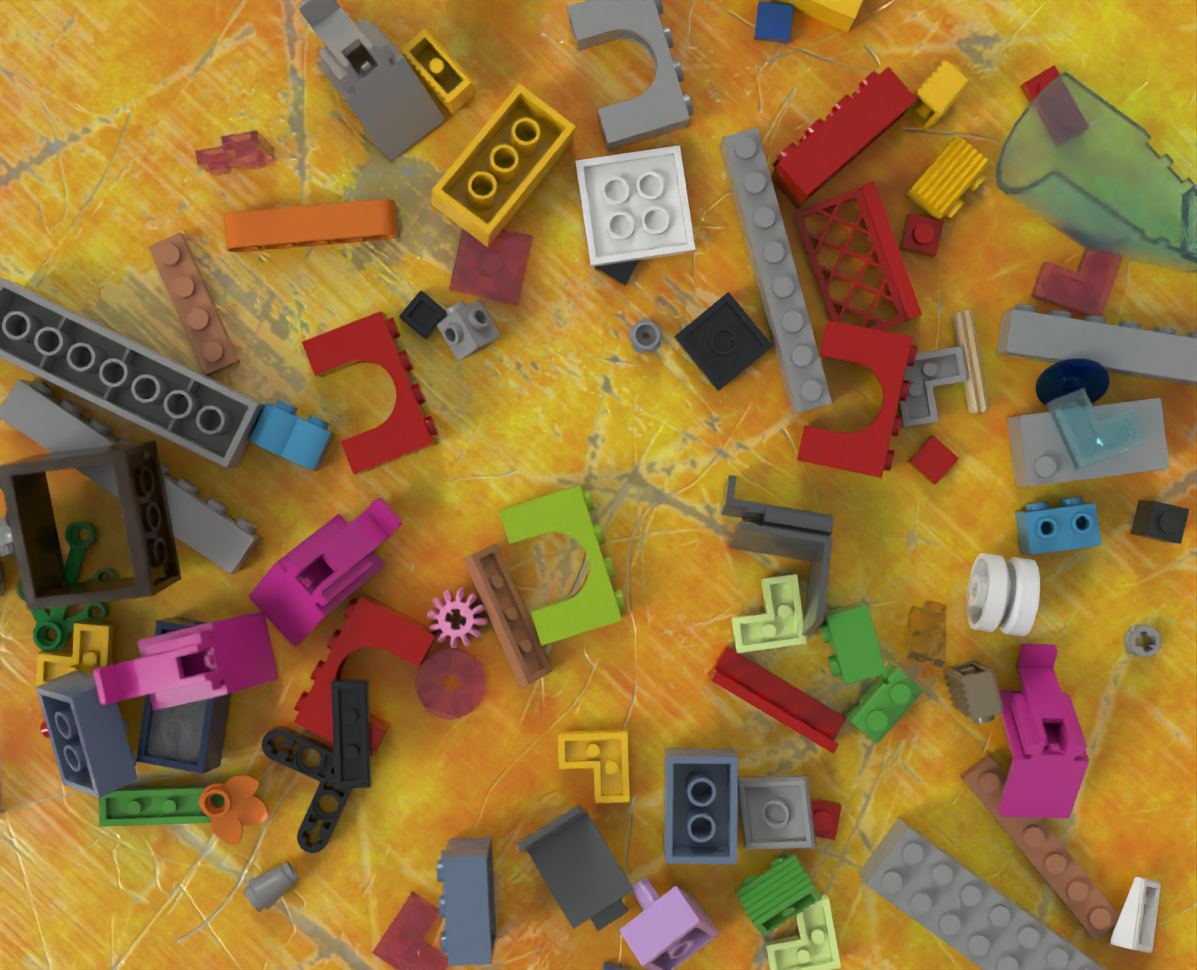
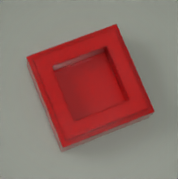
[907,435,959,485]

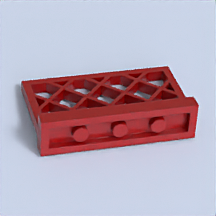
[793,181,922,330]

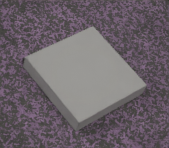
[738,774,817,850]

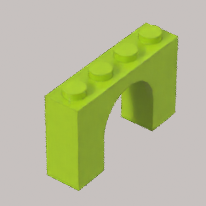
[499,485,627,646]

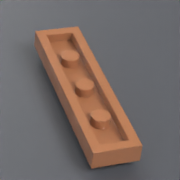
[148,233,240,376]
[463,544,552,687]

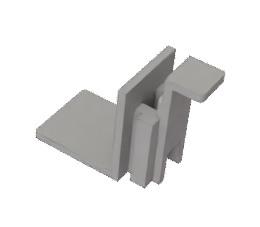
[298,0,445,161]

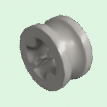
[1124,625,1161,657]

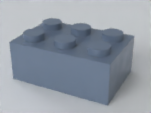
[36,671,138,798]
[664,748,738,864]
[437,837,497,966]

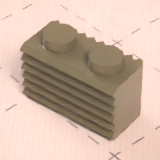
[943,661,1004,724]

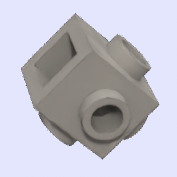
[437,300,501,362]

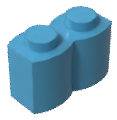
[249,400,335,471]

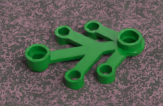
[17,521,119,652]

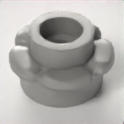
[628,319,663,353]

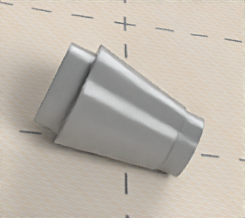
[244,861,299,912]

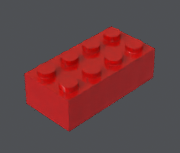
[771,66,917,209]

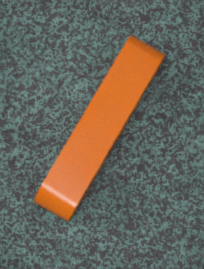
[223,199,398,252]

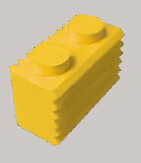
[401,28,477,113]
[905,61,970,132]
[906,135,990,220]

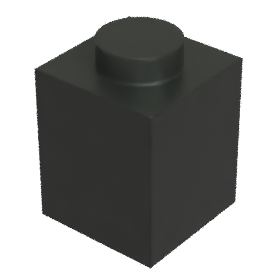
[1130,500,1190,544]

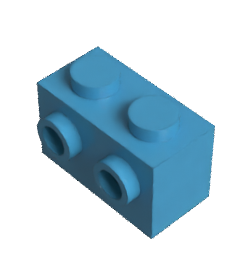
[1015,497,1101,555]

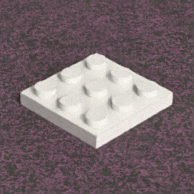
[575,145,695,267]

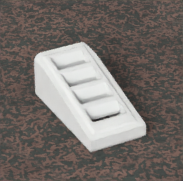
[1110,877,1161,953]

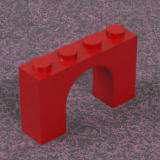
[302,311,439,475]
[797,320,918,478]
[294,594,439,757]

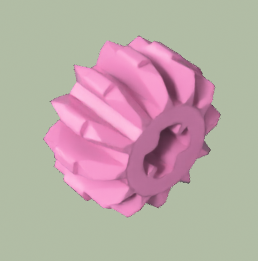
[427,587,488,648]

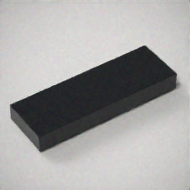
[331,679,372,789]

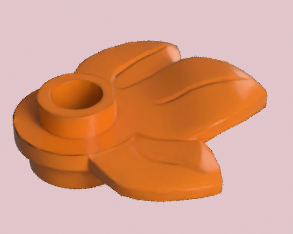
[199,774,269,845]

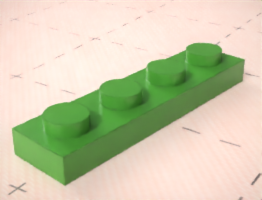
[98,785,224,827]

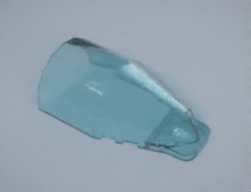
[996,71,1197,272]

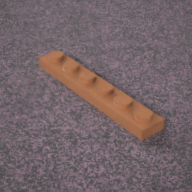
[960,754,1120,941]

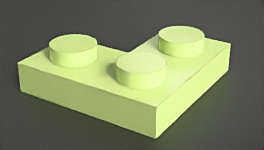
[731,573,807,653]
[765,895,841,970]

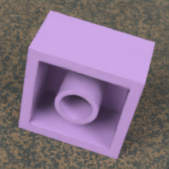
[620,879,720,970]

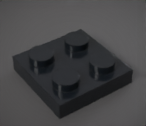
[674,292,773,392]

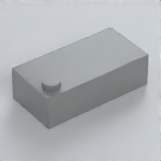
[1007,398,1170,487]

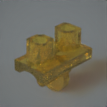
[905,600,947,668]

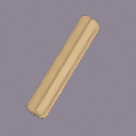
[952,310,989,414]

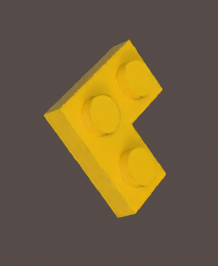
[36,620,114,687]
[558,730,630,803]

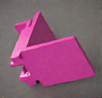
[249,497,403,647]
[93,612,278,710]
[998,644,1089,818]

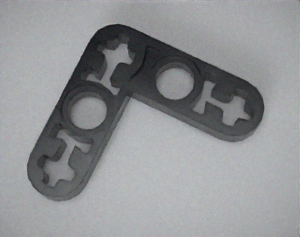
[262,726,353,853]

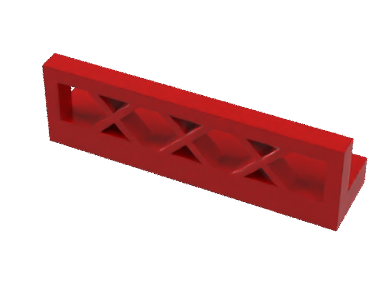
[708,645,847,754]

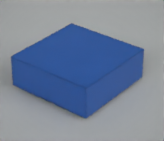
[754,1,794,43]

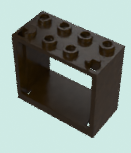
[0,440,182,610]

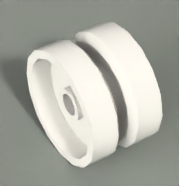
[966,553,1040,637]

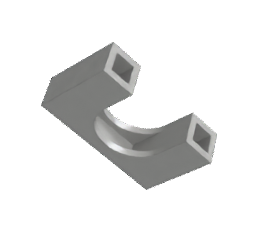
[567,0,694,151]

